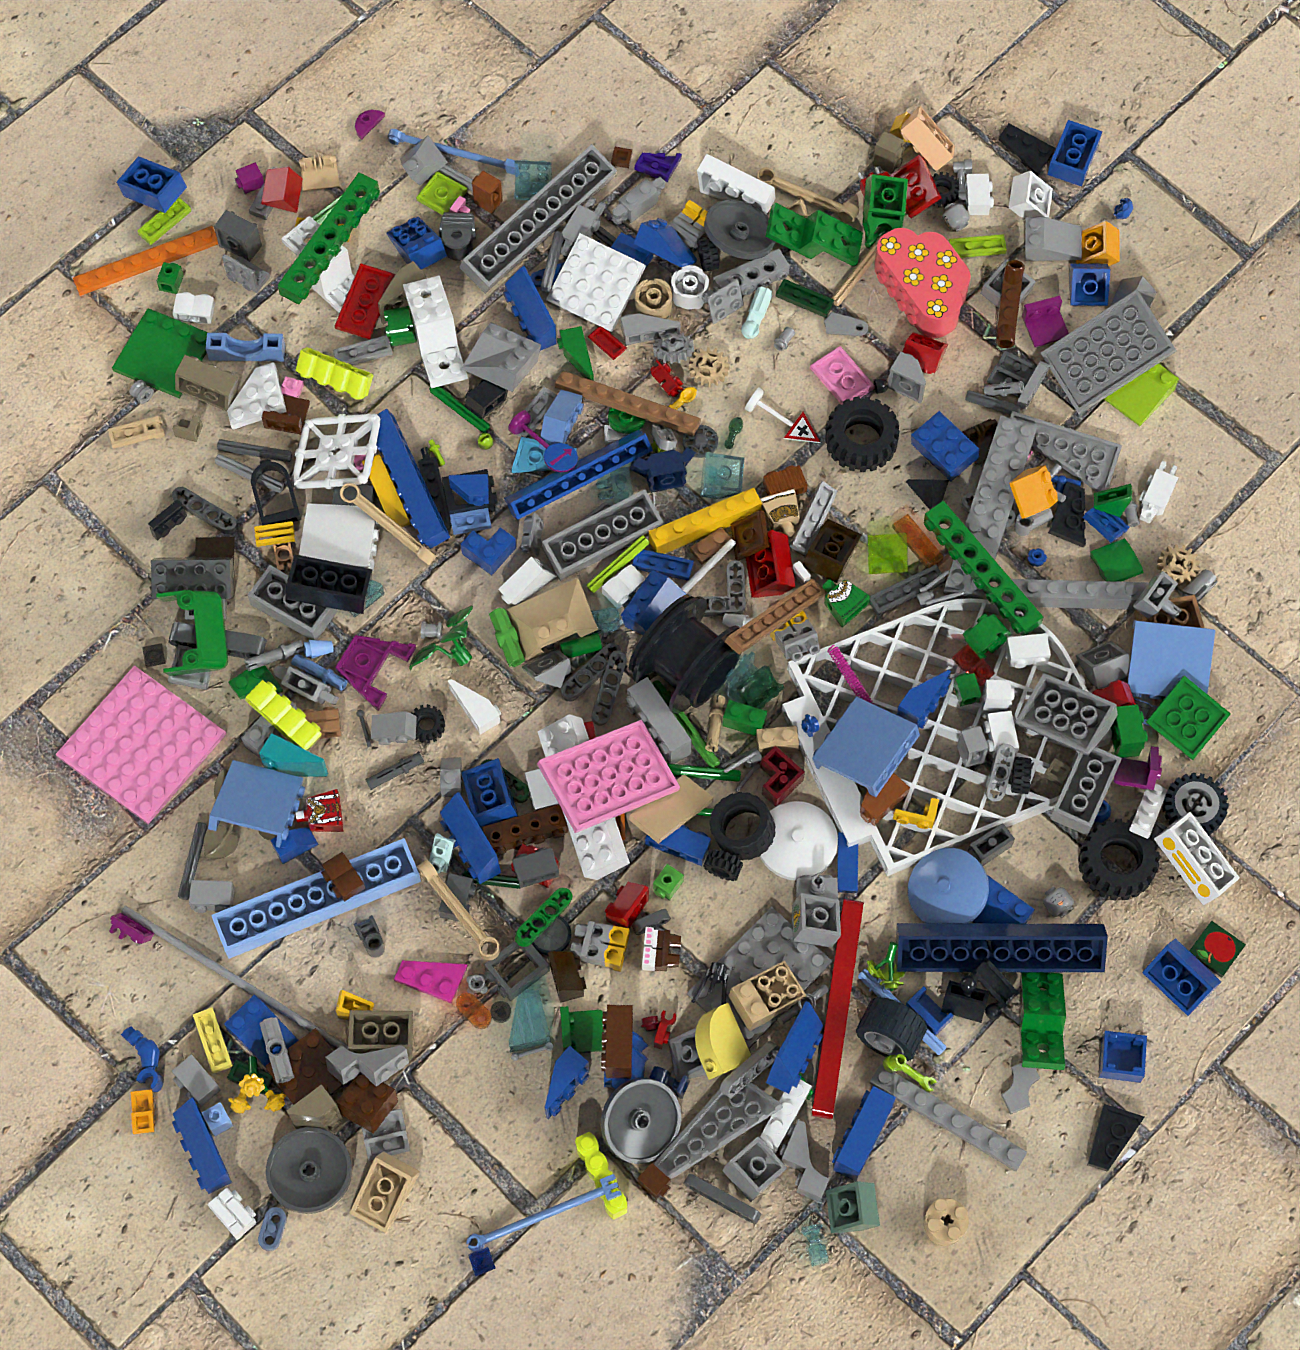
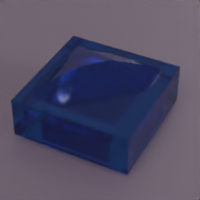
[468,1247,496,1276]

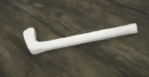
[681,539,736,593]

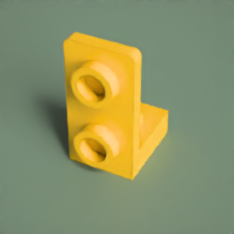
[893,798,939,829]

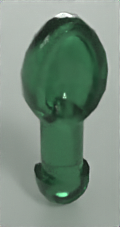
[724,417,743,449]

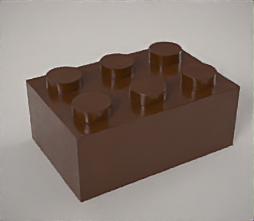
[601,1005,633,1079]

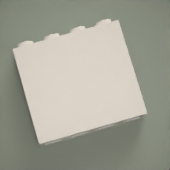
[299,503,380,571]

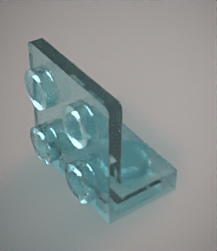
[514,160,552,200]
[725,651,769,705]

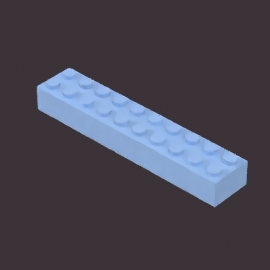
[211,838,421,959]

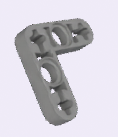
[703,561,746,617]

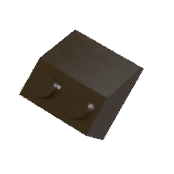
[548,951,587,1003]

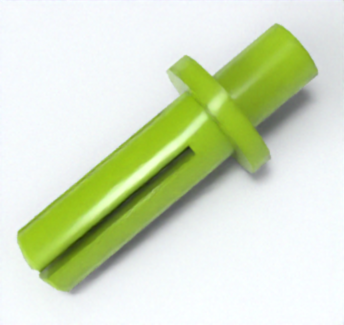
[428,439,445,466]

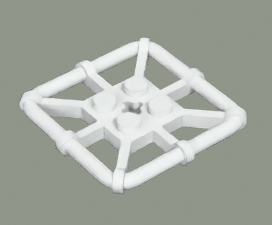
[291,414,380,489]

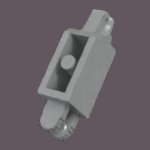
[612,177,665,225]
[561,197,605,257]
[274,665,339,705]

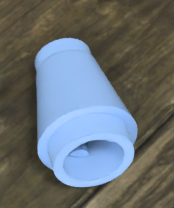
[303,640,333,659]

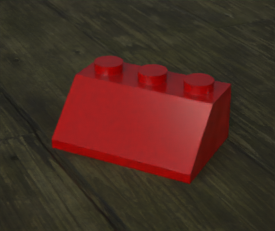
[746,530,796,598]

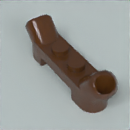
[995,260,1025,349]

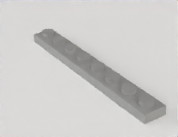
[869,1064,1027,1171]

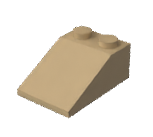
[350,1152,420,1233]

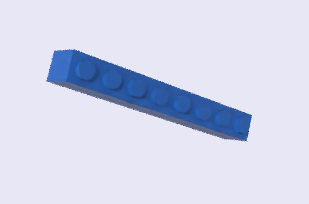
[369,409,450,549]
[504,430,653,520]

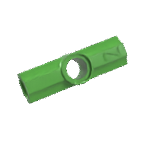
[489,608,525,667]

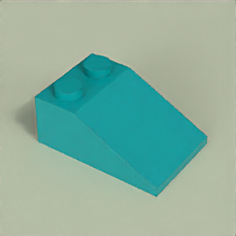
[259,733,328,777]

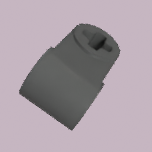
[353,915,385,958]

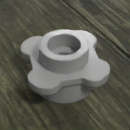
[466,974,488,995]

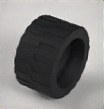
[709,792,776,861]

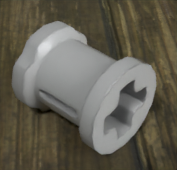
[421,621,442,640]

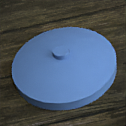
[908,848,989,923]

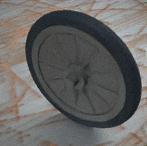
[528,914,572,955]

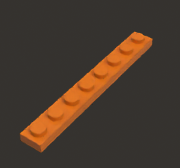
[72,226,218,296]

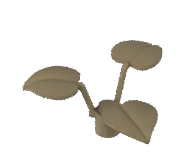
[204,769,294,859]

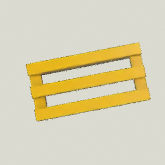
[254,521,295,547]

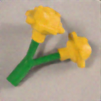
[228,1056,286,1114]

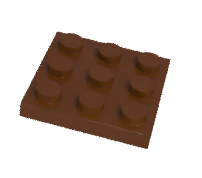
[265,1028,352,1105]

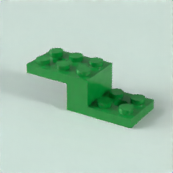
[765,203,863,267]
[1019,972,1066,1070]

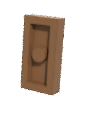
[690,527,731,565]

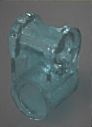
[588,608,620,635]

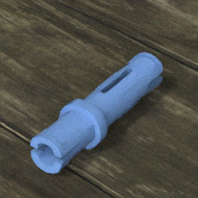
[291,653,348,691]

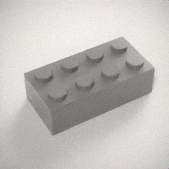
[248,565,337,640]
[626,677,691,764]
[1050,747,1122,835]

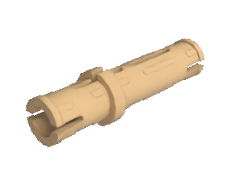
[705,695,726,752]

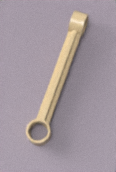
[757,167,859,223]
[340,483,437,566]
[417,859,500,961]

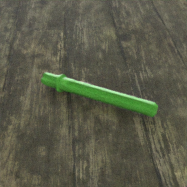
[652,680,720,768]

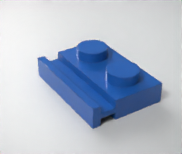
[1083,507,1130,543]

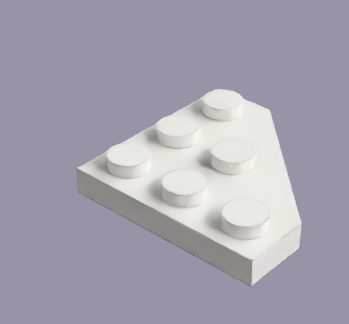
[227,362,287,430]

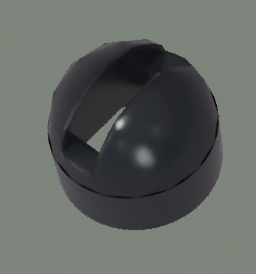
[874,378,888,394]

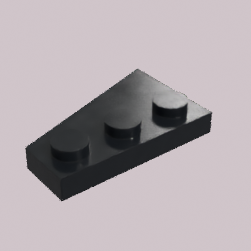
[1087,1104,1145,1172]

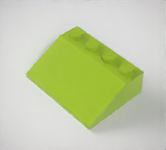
[1104,363,1179,426]

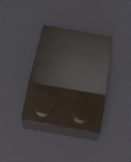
[803,519,862,583]

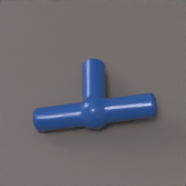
[1051,475,1081,493]

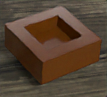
[611,146,633,169]

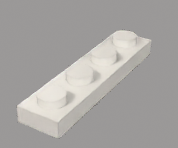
[1129,784,1167,839]
[760,1080,812,1155]

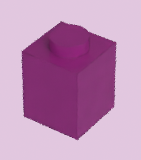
[234,162,264,194]

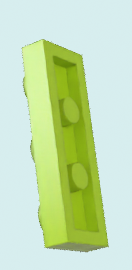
[137,197,191,245]
[949,234,1007,258]

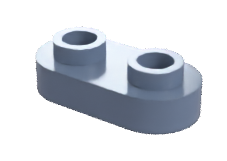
[258,1207,287,1251]

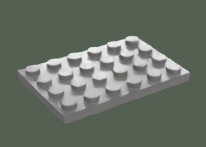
[1041,289,1177,415]
[687,906,832,1049]

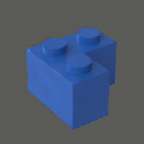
[461,527,516,576]

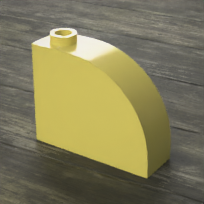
[695,1003,751,1080]

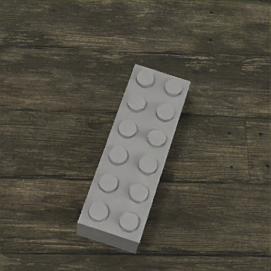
[542,489,664,581]

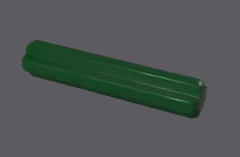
[462,871,521,889]

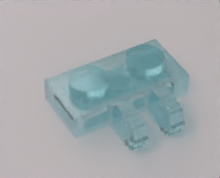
[596,467,633,504]

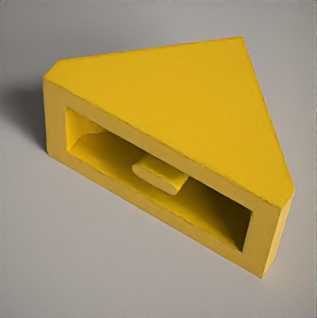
[336,990,374,1020]

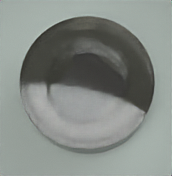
[490,1001,512,1023]

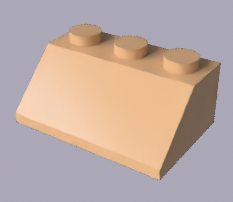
[901,106,955,171]

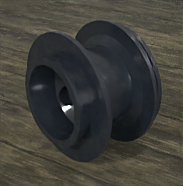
[628,594,741,714]

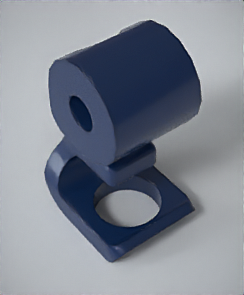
[649,1066,690,1099]

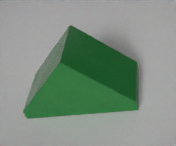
[1094,483,1132,517]

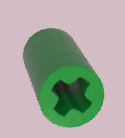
[559,632,602,659]

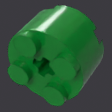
[384,306,417,347]
[963,614,1011,659]

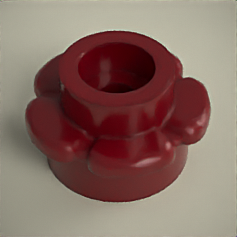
[641,1016,660,1032]

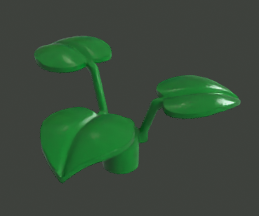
[409,605,473,670]

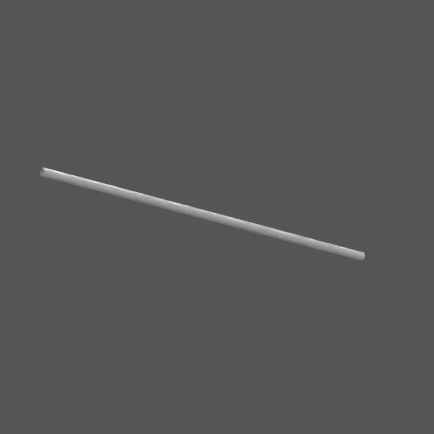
[121,906,348,1050]

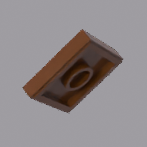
[730,510,769,561]

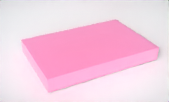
[810,346,875,405]

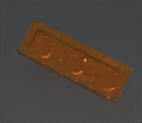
[892,514,944,569]

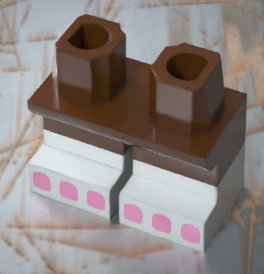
[642,927,681,971]

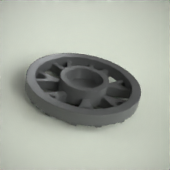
[683,425,718,458]

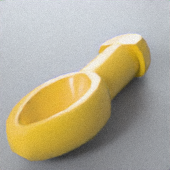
[668,387,697,410]

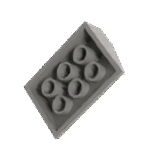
[1015,673,1118,755]

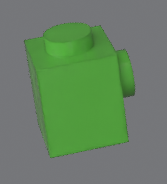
[653,864,684,901]

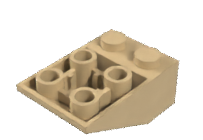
[728,961,806,1032]

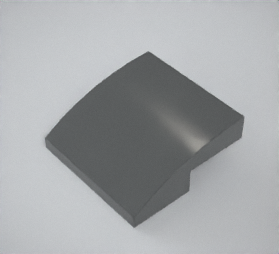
[987,351,1037,398]

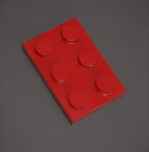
[890,155,941,219]

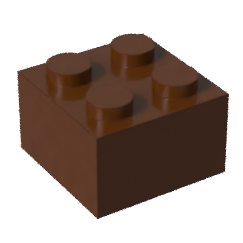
[336,1073,398,1134]

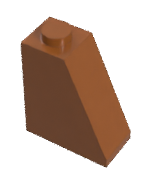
[860,773,910,826]

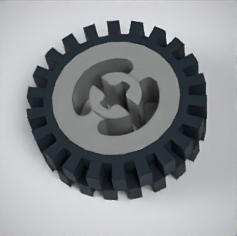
[1163,773,1229,835]

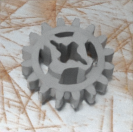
[653,332,694,364]

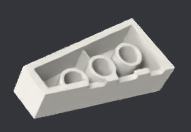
[697,154,776,215]

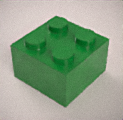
[1110,704,1148,758]

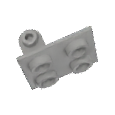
[702,278,744,324]

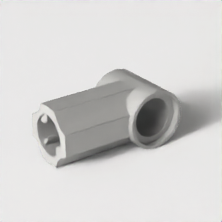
[1014,508,1053,536]

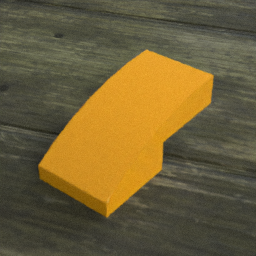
[131,1089,155,1134]

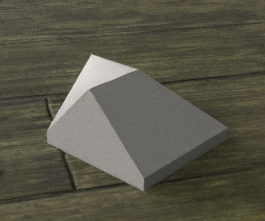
[1110,276,1157,308]
[522,648,571,688]

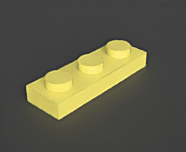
[193,1007,233,1074]

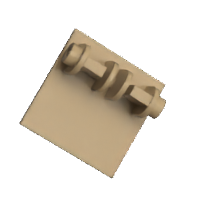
[299,154,340,191]

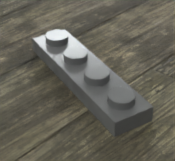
[869,565,946,616]

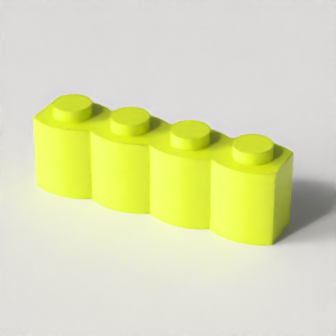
[295,347,374,400]
[245,680,322,751]
[575,1132,627,1220]

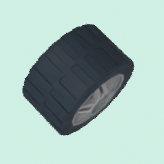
[856,997,927,1061]

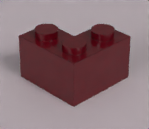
[761,746,805,807]

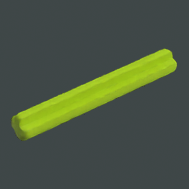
[586,535,649,593]

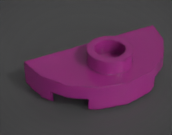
[355,109,385,140]

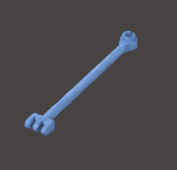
[388,129,520,175]
[466,1174,622,1252]

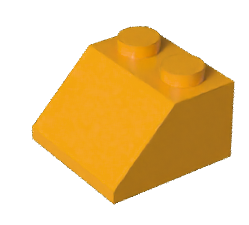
[1076,221,1120,266]
[1009,465,1058,519]

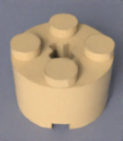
[635,278,672,319]
[923,1198,969,1247]

